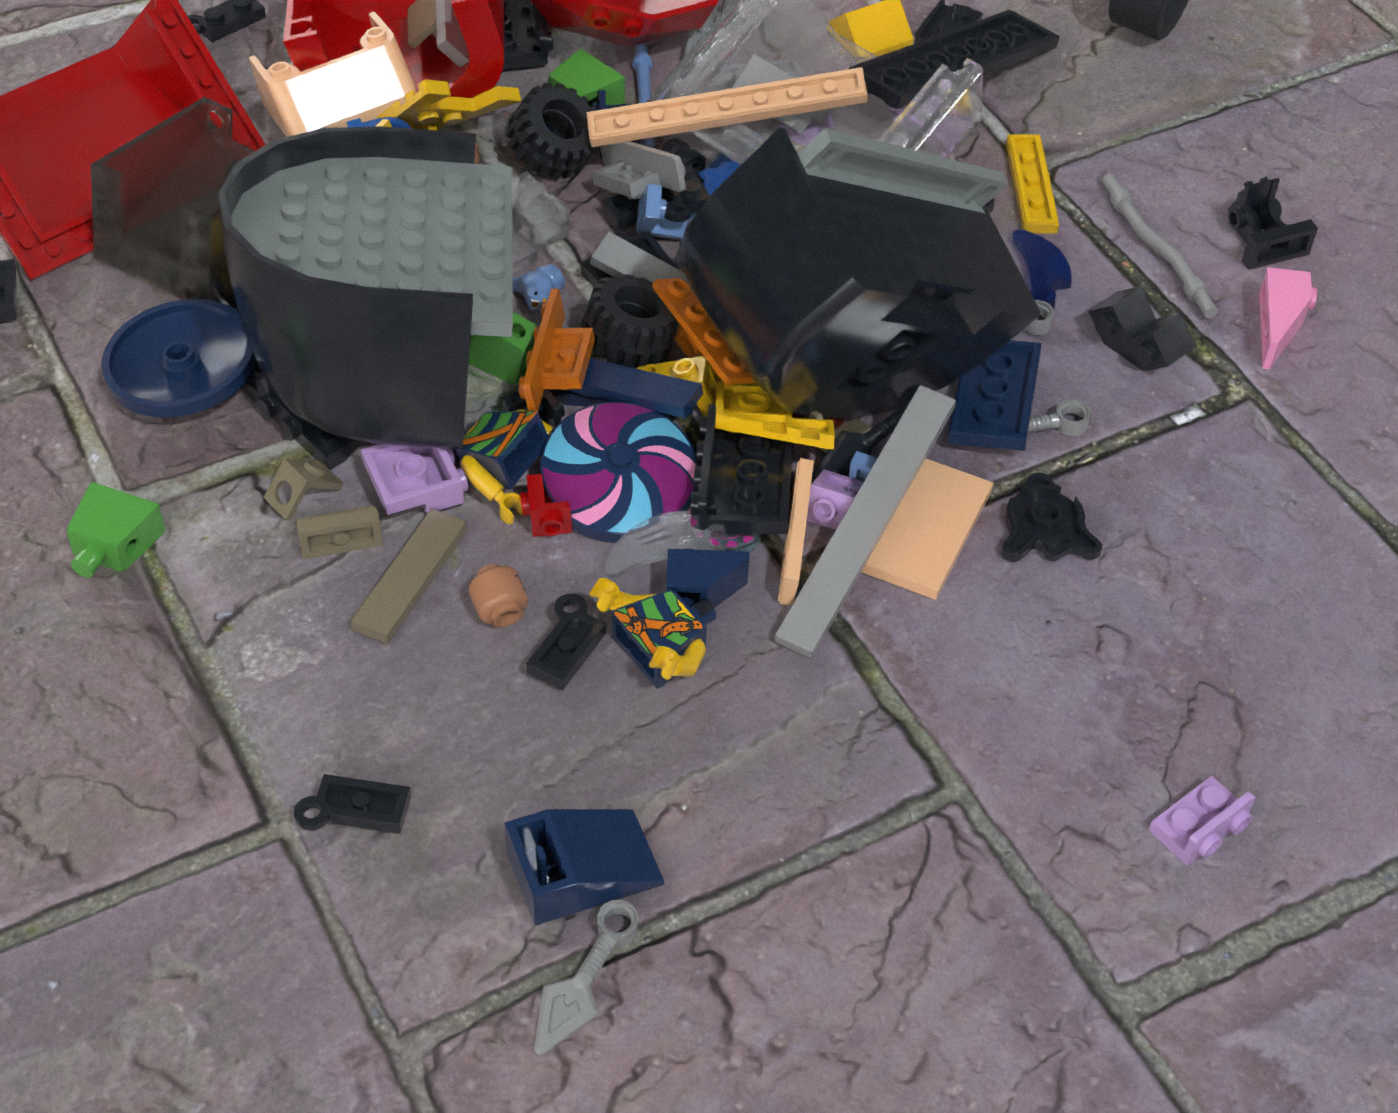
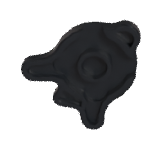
[1001,473,1102,562]

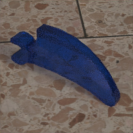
[1012,229,1072,310]

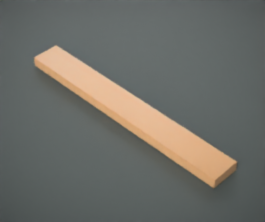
[587,67,868,147]

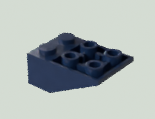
[504,809,664,926]

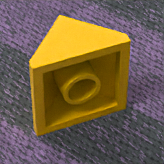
[825,0,914,63]

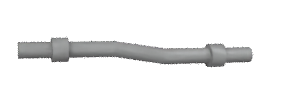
[1102,174,1218,318]

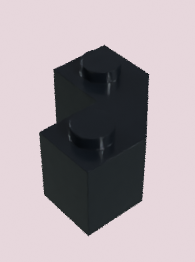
[1088,286,1196,371]

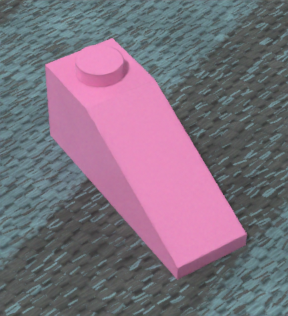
[1259,267,1317,369]

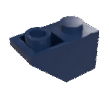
[666,548,750,608]

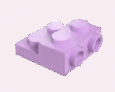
[361,444,468,515]

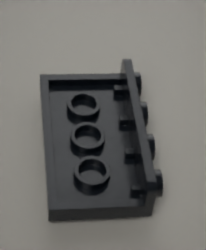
[503,0,553,69]
[691,404,794,534]

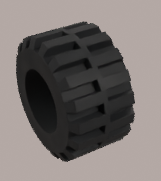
[506,83,597,180]
[581,274,680,368]

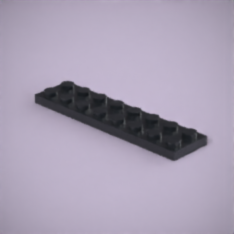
[849,9,1060,109]

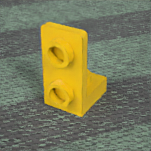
[636,356,719,416]

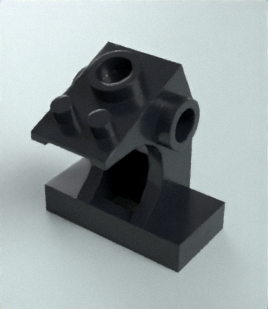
[1228,177,1318,270]

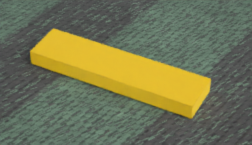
[1006,134,1059,234]

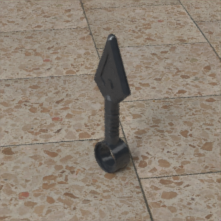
[811,385,920,484]

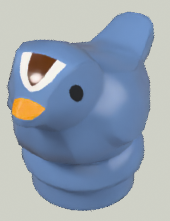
[513,264,565,311]

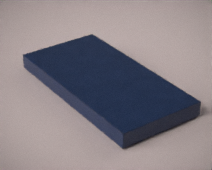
[948,340,1042,451]

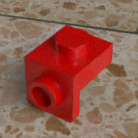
[520,474,572,537]

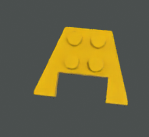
[377,79,521,131]
[715,381,835,449]

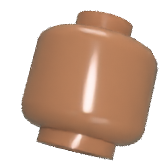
[469,564,529,628]

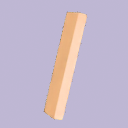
[777,458,814,606]

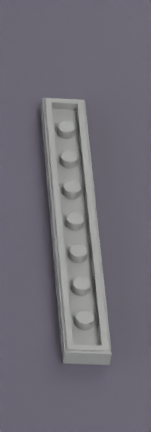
[775,385,956,659]

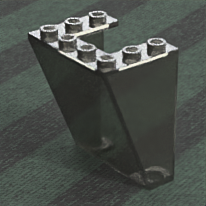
[91,97,255,302]

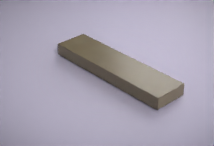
[350,508,467,644]

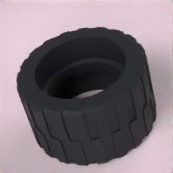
[1108,0,1189,40]

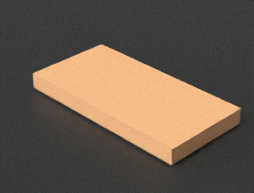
[862,459,994,600]

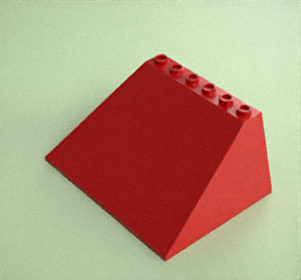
[0,0,266,282]

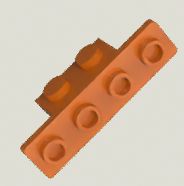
[652,278,754,385]
[519,288,595,412]

